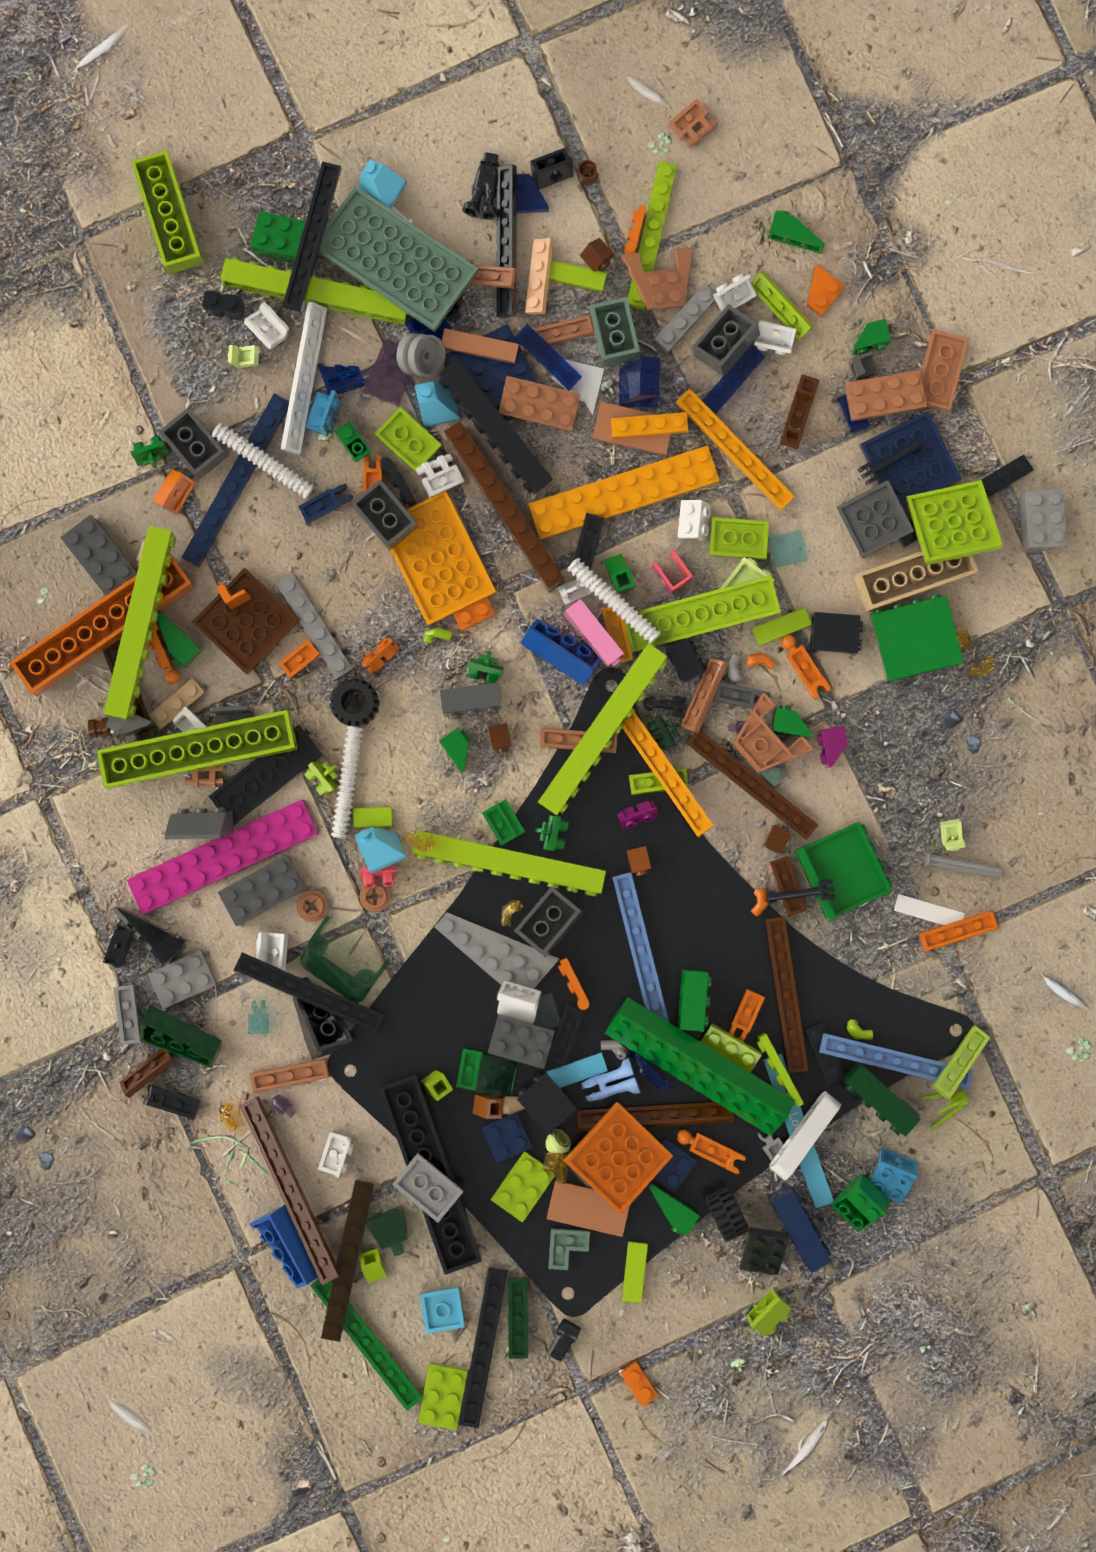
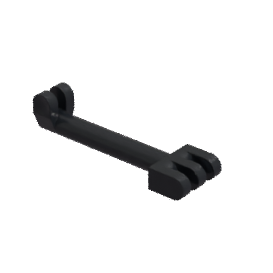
[857,440,922,486]
[768,879,835,903]

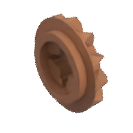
[360,881,391,912]
[297,891,328,922]

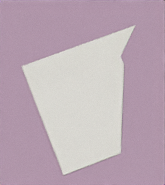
[551,358,604,415]

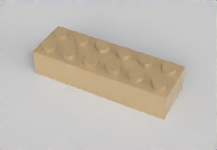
[854,551,979,613]

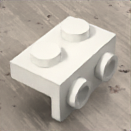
[713,273,757,312]
[244,302,289,350]
[754,320,796,355]
[677,500,711,541]
[256,932,289,971]
[318,1131,354,1178]

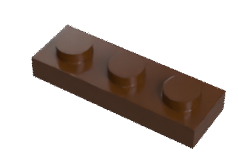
[769,856,807,917]
[119,1049,175,1098]

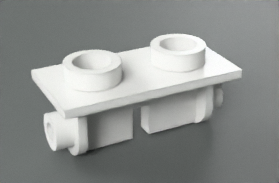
[557,579,594,605]

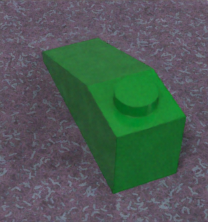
[767,210,825,254]
[157,610,202,667]
[648,1182,700,1236]

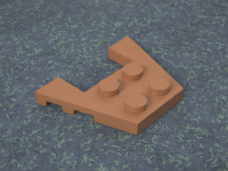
[621,248,692,311]
[733,693,814,773]

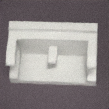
[172,707,207,732]

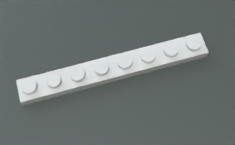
[281,302,327,455]

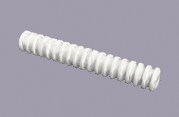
[212,422,314,499]
[567,558,661,644]
[331,726,364,839]

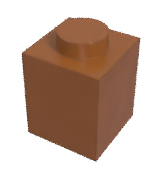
[626,846,651,876]
[473,1094,504,1119]

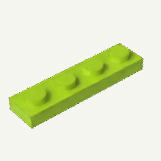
[751,271,814,340]
[932,1025,990,1099]
[757,1033,804,1107]

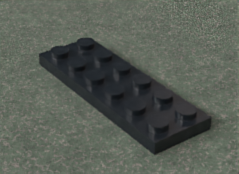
[208,725,323,826]

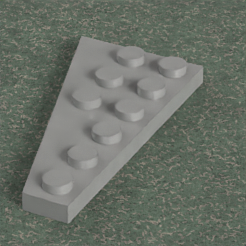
[435,912,560,989]

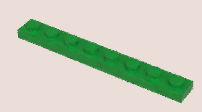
[310,1278,422,1411]

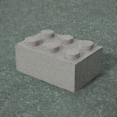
[1019,489,1067,552]

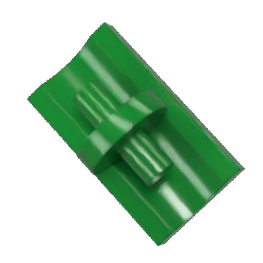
[131,435,170,468]
[467,651,504,683]
[535,815,569,851]

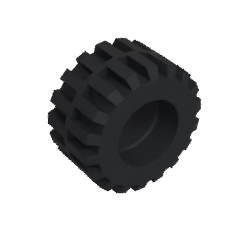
[330,677,380,727]
[705,1186,749,1242]

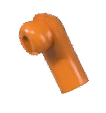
[746,653,776,669]
[751,887,768,917]

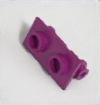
[617,800,658,829]

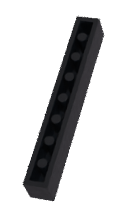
[438,360,553,496]

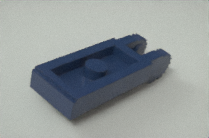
[298,484,353,524]

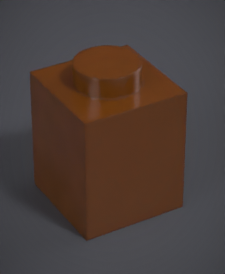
[580,238,614,272]
[488,723,512,753]
[762,823,791,854]

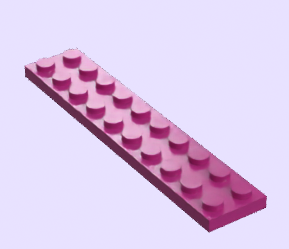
[127,800,319,915]

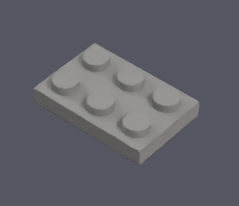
[147,949,217,1009]
[392,1153,464,1222]

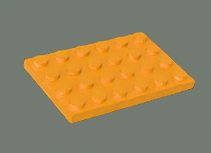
[391,491,496,626]

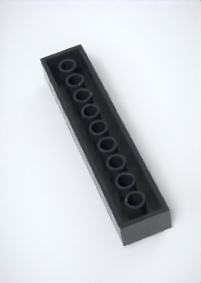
[379,1073,483,1275]

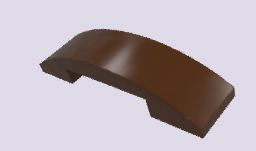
[780,374,820,450]

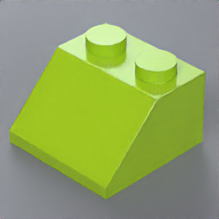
[746,1288,792,1337]

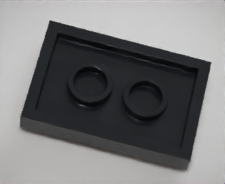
[739,1227,789,1275]

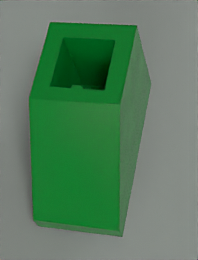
[851,319,891,356]
[334,421,371,463]
[603,554,635,595]

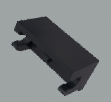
[103,924,135,968]

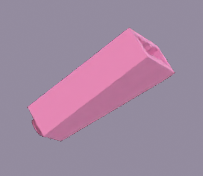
[564,599,624,667]

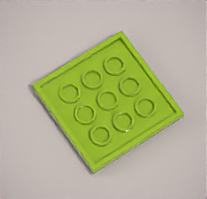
[906,480,1003,565]

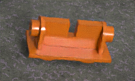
[361,637,399,674]

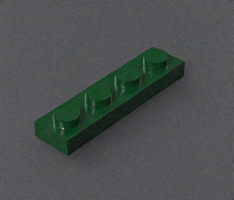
[508,1277,528,1359]

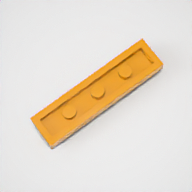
[611,412,688,439]

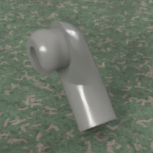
[726,654,743,683]
[601,1040,627,1060]

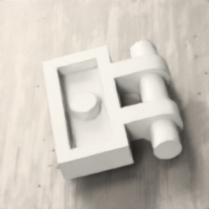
[416,454,464,498]

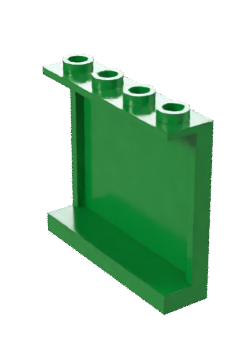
[870,594,964,683]
[794,822,893,921]

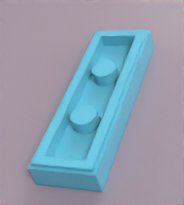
[547,1052,608,1088]

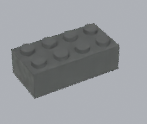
[60,514,137,596]
[217,855,307,926]

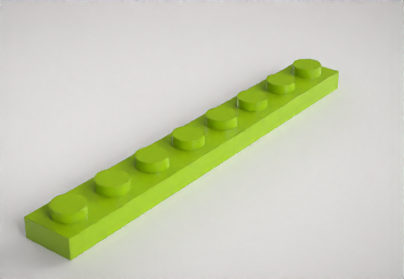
[628,161,677,310]

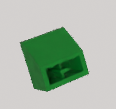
[831,1174,890,1232]

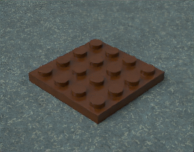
[192,568,300,675]

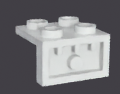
[497,981,541,1024]

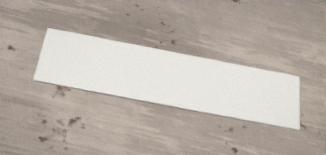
[894,894,965,925]

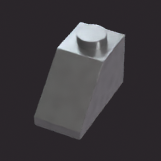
[105,715,154,737]

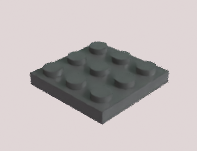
[836,480,914,558]

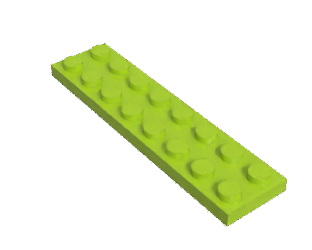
[624,575,781,652]

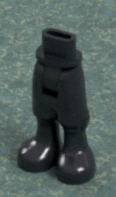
[462,152,499,220]

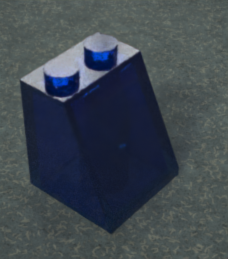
[619,357,660,407]

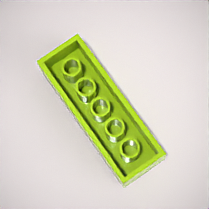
[131,150,204,275]

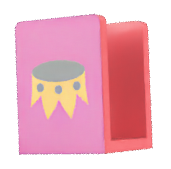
[652,550,693,595]

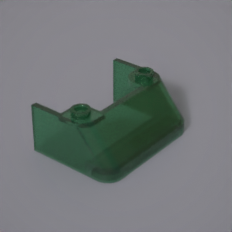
[300,915,393,1003]

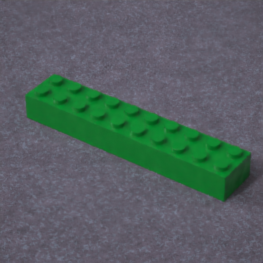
[605,997,795,1136]

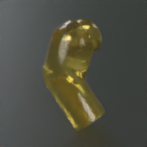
[968,656,995,676]
[501,900,522,925]
[219,1102,239,1132]

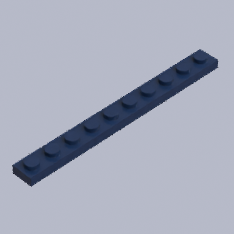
[181,393,289,567]

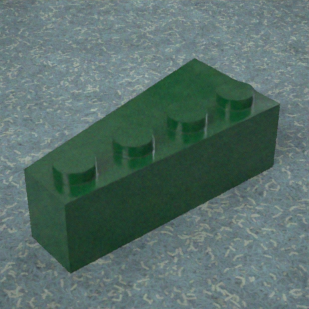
[140,1005,222,1069]
[842,1063,921,1137]

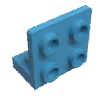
[305,390,341,436]
[870,1147,918,1203]

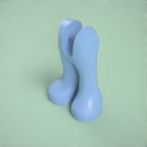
[582,1058,641,1101]

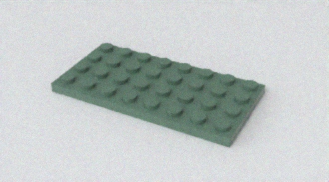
[318,186,479,332]

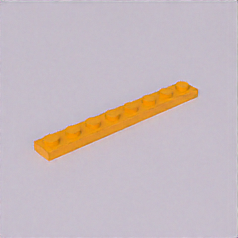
[676,389,795,511]
[621,711,714,837]

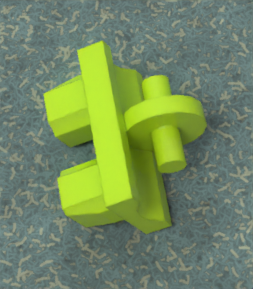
[304,760,339,796]

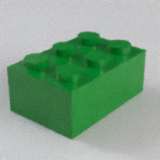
[250,210,306,264]
[677,969,711,1032]

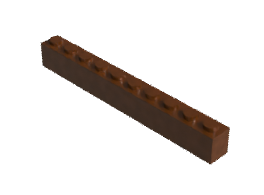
[444,421,565,593]

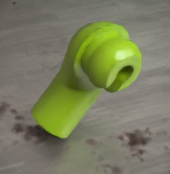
[423,628,452,644]
[847,1019,873,1040]

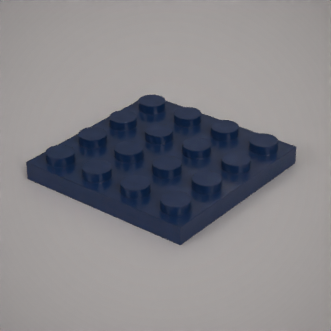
[444,324,538,425]
[859,412,962,508]

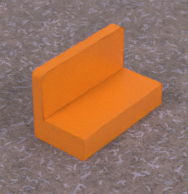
[153,469,196,515]
[216,583,252,609]

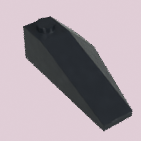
[113,907,187,965]
[293,977,353,1060]

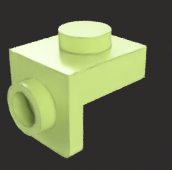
[228,345,259,368]
[940,819,966,851]

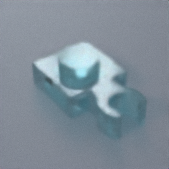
[248,1000,269,1034]

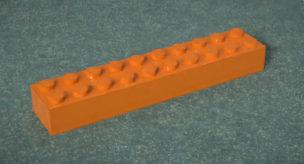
[9,553,195,696]

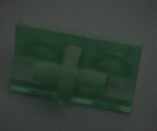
[647,715,681,750]

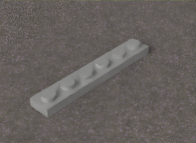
[276,573,353,680]

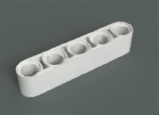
[769,1091,841,1180]

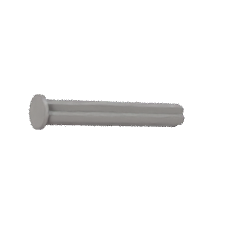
[924,852,1002,878]

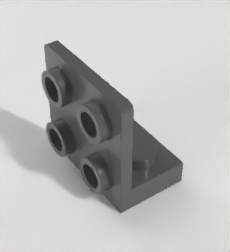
[210,703,255,725]

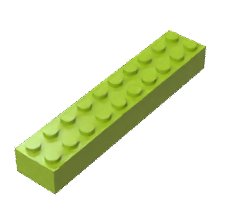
[96,710,298,790]

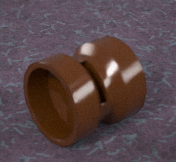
[578,160,597,186]
[88,717,111,738]

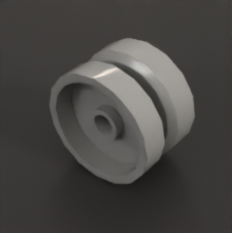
[396,333,445,377]

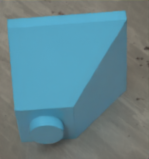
[359,159,407,210]
[415,381,461,427]
[355,827,406,874]

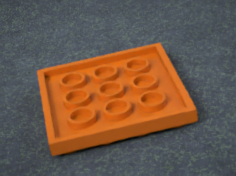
[563,1102,673,1215]

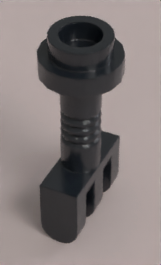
[644,696,687,717]

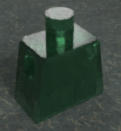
[365,1205,408,1257]

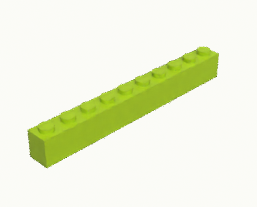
[220,257,409,326]
[103,525,176,721]
[538,643,668,815]
[412,830,606,897]

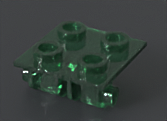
[475,1054,517,1097]

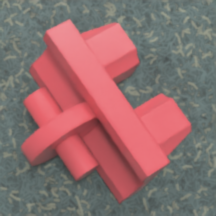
[360,864,396,889]

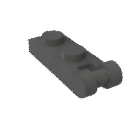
[714,682,770,709]

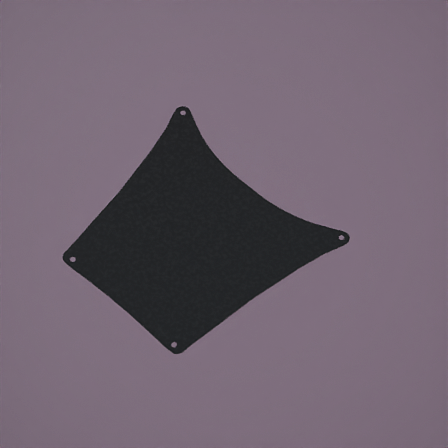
[328,668,974,1317]

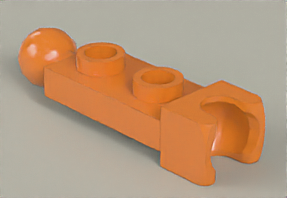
[149,620,180,685]
[781,635,831,700]
[677,1129,746,1174]

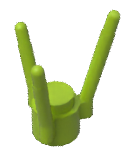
[922,1090,969,1130]

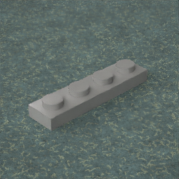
[654,284,715,353]

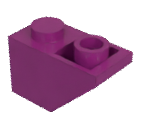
[817,726,848,769]

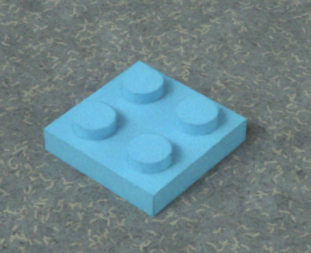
[420,1286,465,1334]

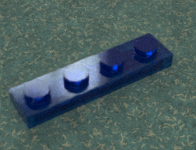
[514,324,582,391]
[702,345,766,414]

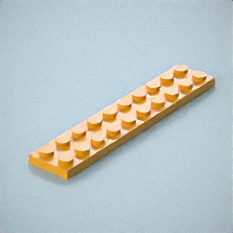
[528,446,720,541]

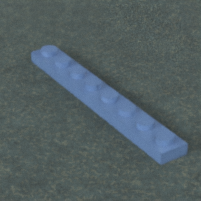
[612,872,669,1022]
[819,1033,973,1089]

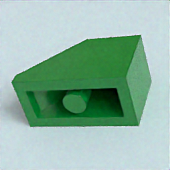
[771,706,812,739]
[439,728,470,774]

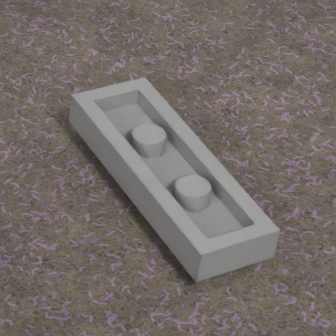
[114,984,141,1045]

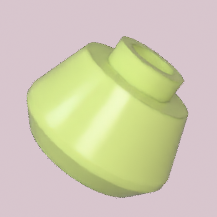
[545,1129,571,1155]

